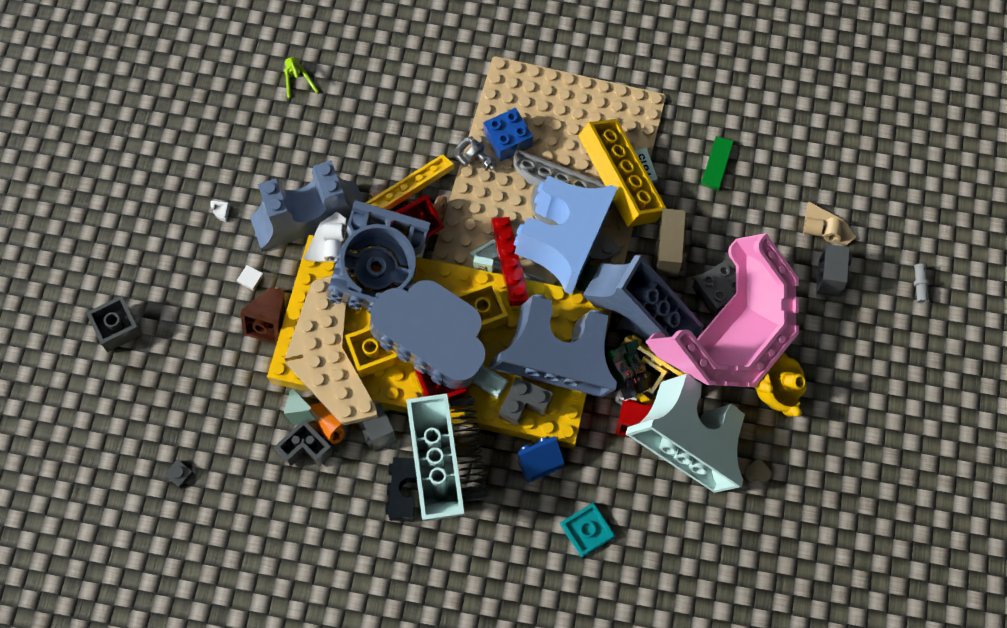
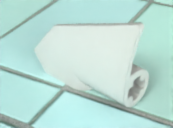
[304,212,346,262]

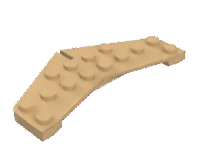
[284,276,378,425]

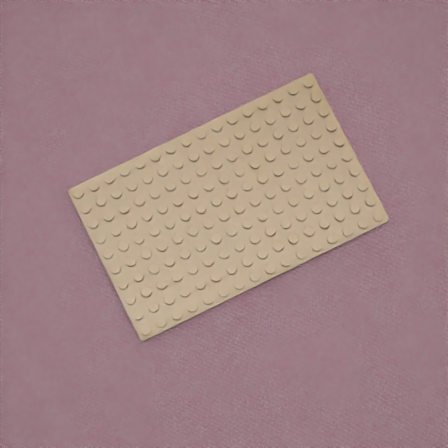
[431,56,666,343]

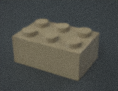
[655,208,689,278]

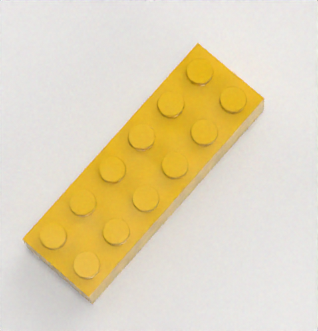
[578,119,667,227]

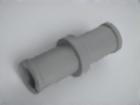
[914,264,930,303]

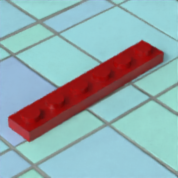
[491,217,529,306]

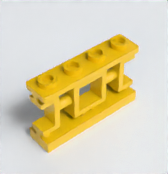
[620,334,687,405]

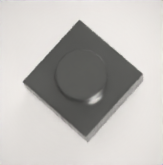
[164,460,194,488]

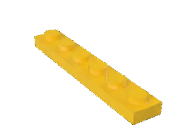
[365,154,454,225]

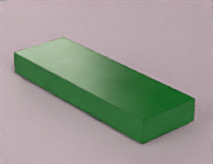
[701,136,733,190]

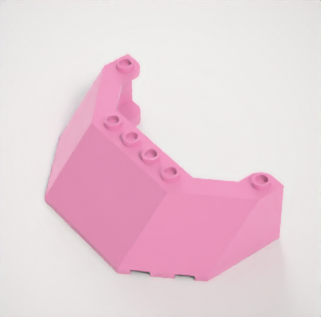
[646,233,799,387]

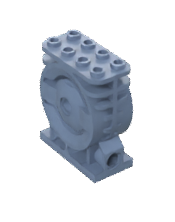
[327,200,430,313]

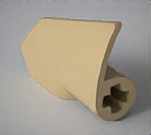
[803,202,856,245]

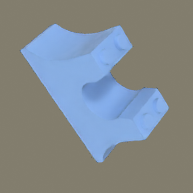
[514,176,618,295]

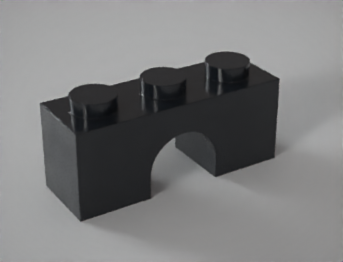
[385,457,417,522]

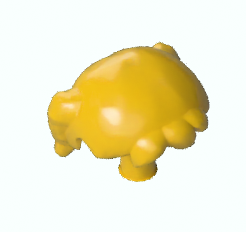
[753,353,807,417]

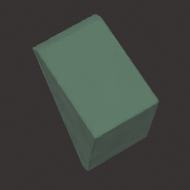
[284,389,320,425]

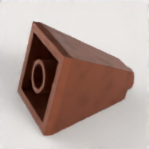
[240,287,285,344]

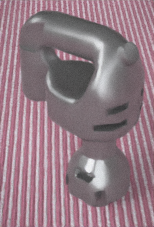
[454,136,496,171]

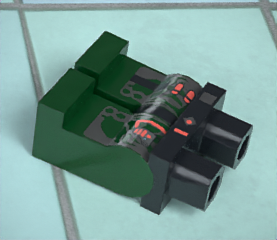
[605,339,650,400]

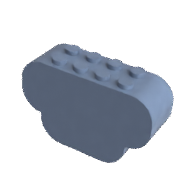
[370,280,485,389]

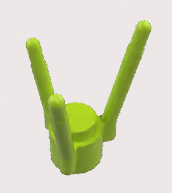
[284,57,319,98]

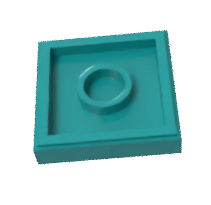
[560,502,616,558]

